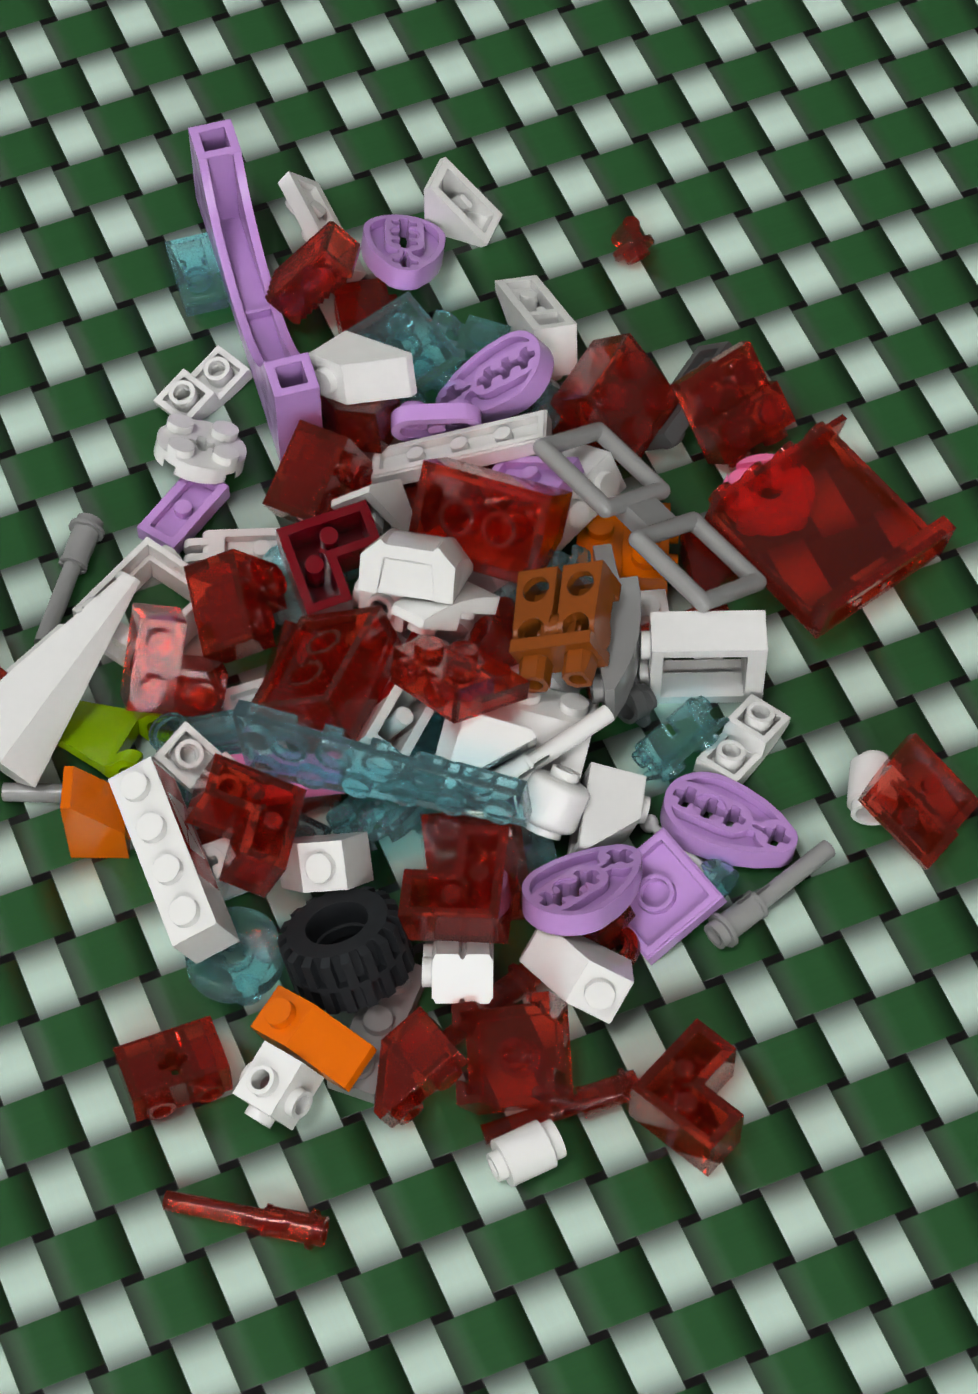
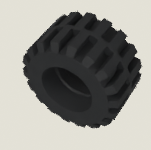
[277,886,415,1015]

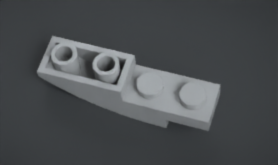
[585,544,641,719]

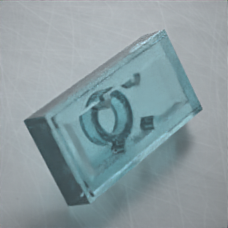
[165,232,229,317]

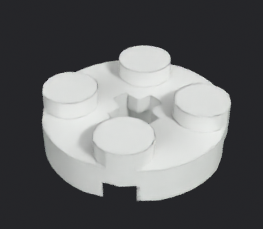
[154,413,247,484]

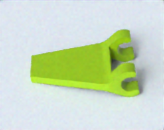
[57,701,173,778]

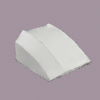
[358,528,474,605]

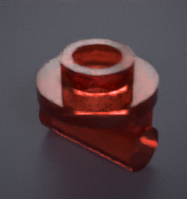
[611,216,655,265]

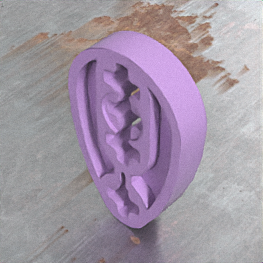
[361,214,446,290]
[435,331,554,424]
[660,772,798,869]
[522,844,642,936]

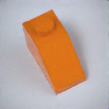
[60,766,131,858]
[250,985,377,1092]

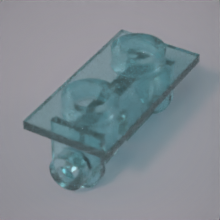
[632,696,730,782]

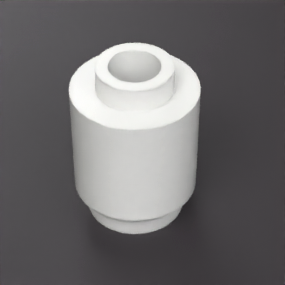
[847,750,898,825]
[486,1119,567,1187]

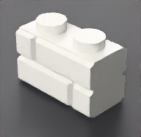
[422,928,494,1004]

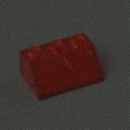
[408,457,573,585]
[247,605,405,750]

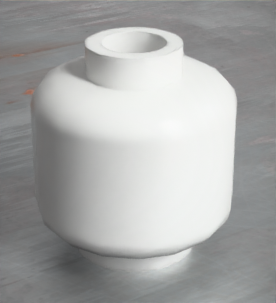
[518,764,590,841]

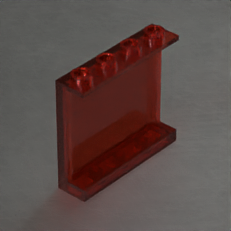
[704,414,956,639]

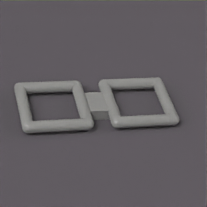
[533,422,767,612]

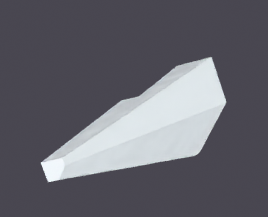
[0,571,141,788]

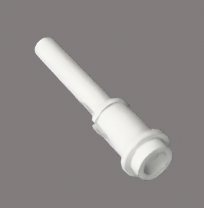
[472,705,615,808]

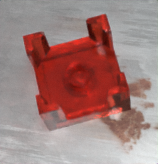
[451,991,574,1115]

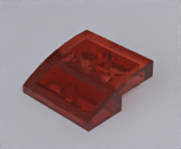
[858,733,978,870]

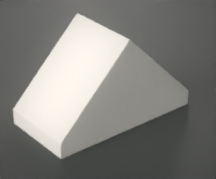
[424,157,503,248]
[331,478,420,537]
[446,710,537,793]

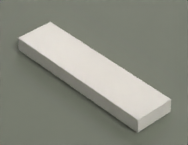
[371,410,552,485]

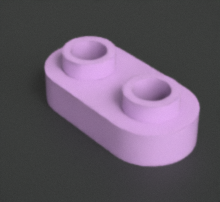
[391,399,482,442]

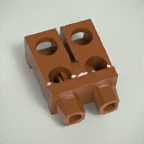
[509,560,622,693]

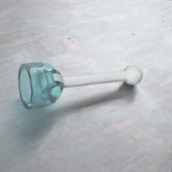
[640,814,739,898]

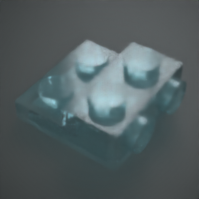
[347,291,465,416]

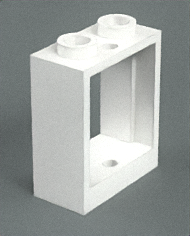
[72,537,221,684]
[638,610,768,704]

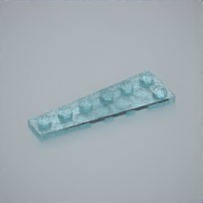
[232,700,532,827]

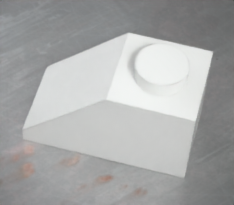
[309,330,417,405]
[567,762,651,855]
[276,831,374,893]
[519,928,634,1024]

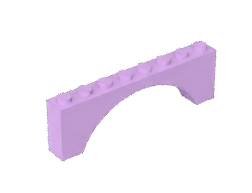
[188,119,325,464]

